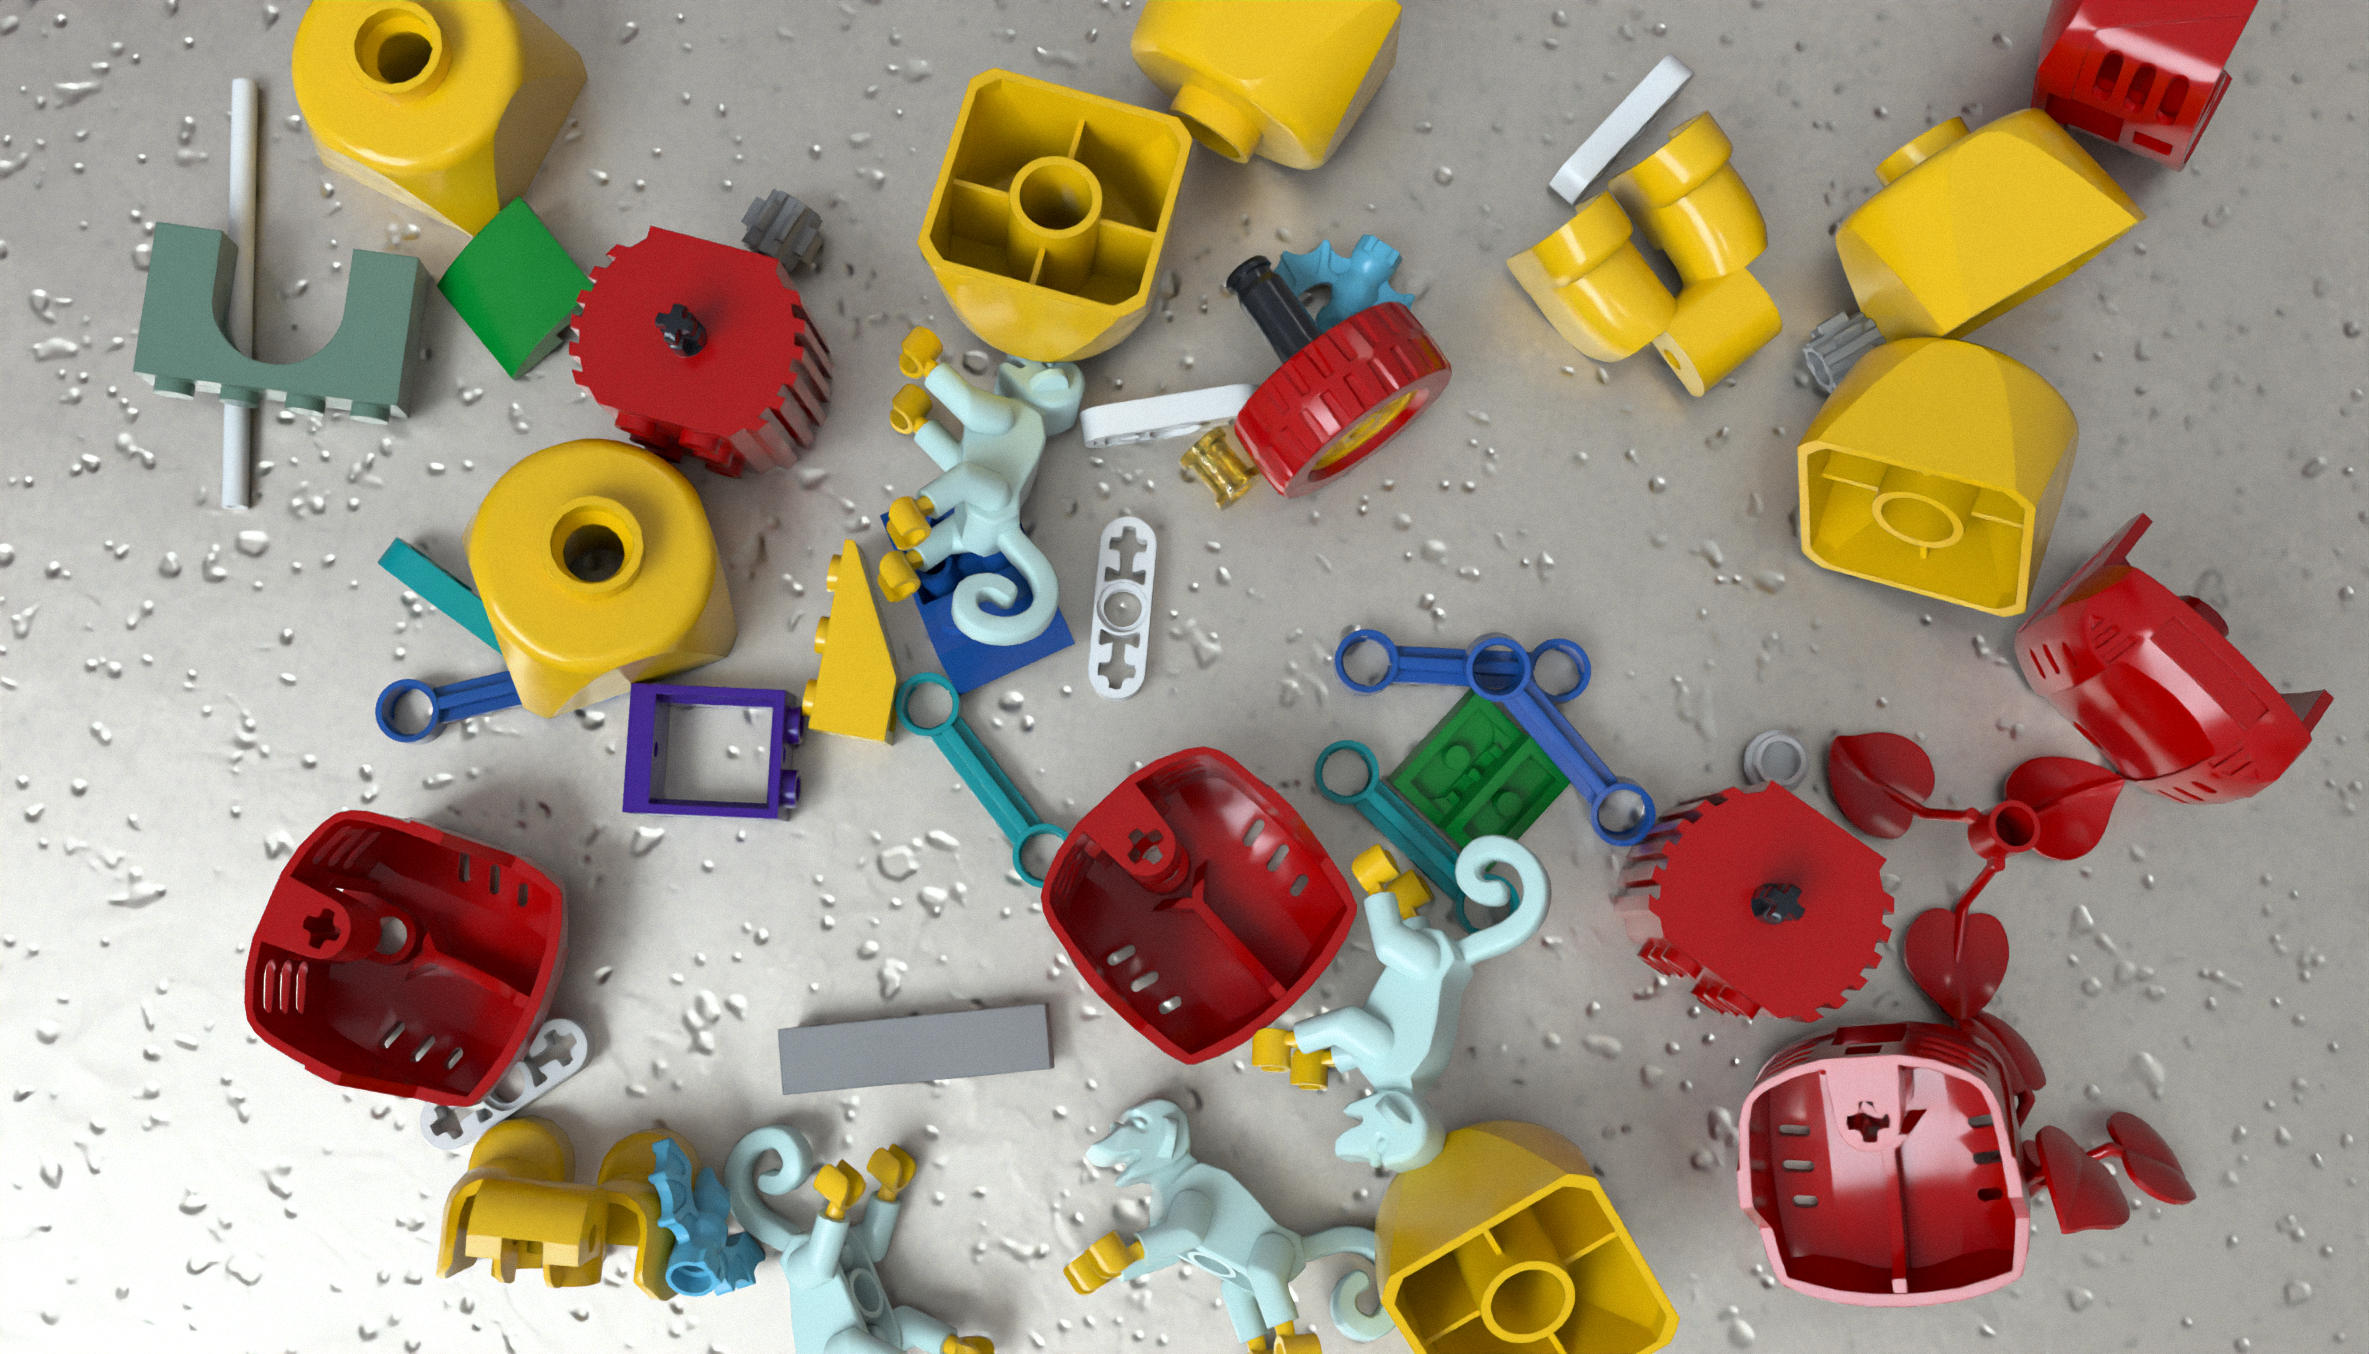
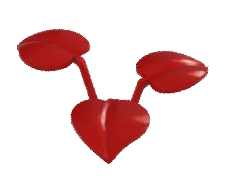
[1827,732,2125,1020]
[1941,1010,2197,1234]

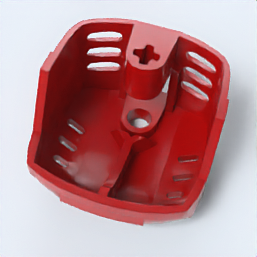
[2030,0,2259,172]
[2013,512,2334,805]
[1041,746,1357,1065]
[244,810,570,1107]
[1736,1021,2031,1307]

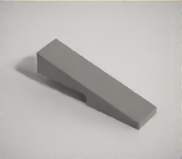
[778,1003,1055,1095]

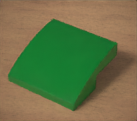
[437,196,595,381]
[1386,688,1570,872]

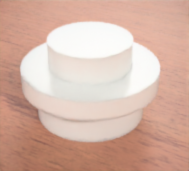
[1743,730,1810,791]

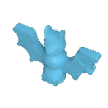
[1273,234,1415,333]
[648,1137,765,1297]

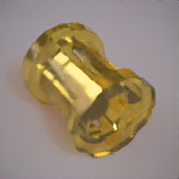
[1179,426,1262,511]

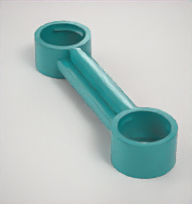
[895,672,1069,888]
[1313,740,1520,935]

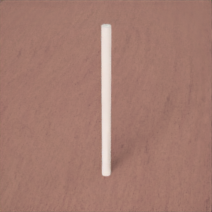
[222,78,258,509]

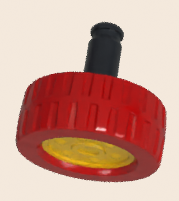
[1226,255,1452,499]

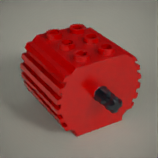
[569,225,833,479]
[1614,780,1895,1023]

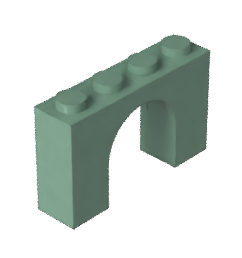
[133,222,430,425]

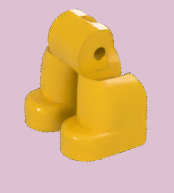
[1506,110,1782,397]
[436,1115,702,1301]

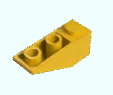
[802,539,904,746]

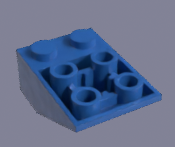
[880,499,1075,696]

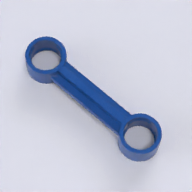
[1333,629,1591,706]
[1463,632,1656,847]
[375,670,621,745]

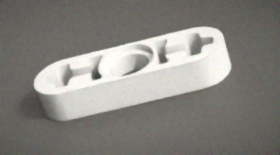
[1549,53,1695,206]
[1080,383,1260,448]
[1088,516,1157,702]
[420,1017,595,1150]

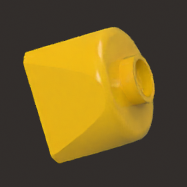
[291,0,588,238]
[1130,0,1403,170]
[917,67,1193,363]
[1835,107,2148,343]
[1797,337,2079,617]
[462,438,738,719]
[1374,1120,1680,1354]

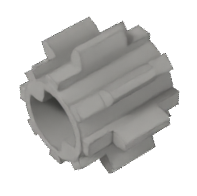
[741,189,823,273]
[1803,311,1887,393]

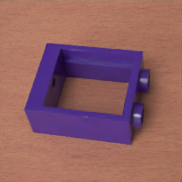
[622,683,805,822]

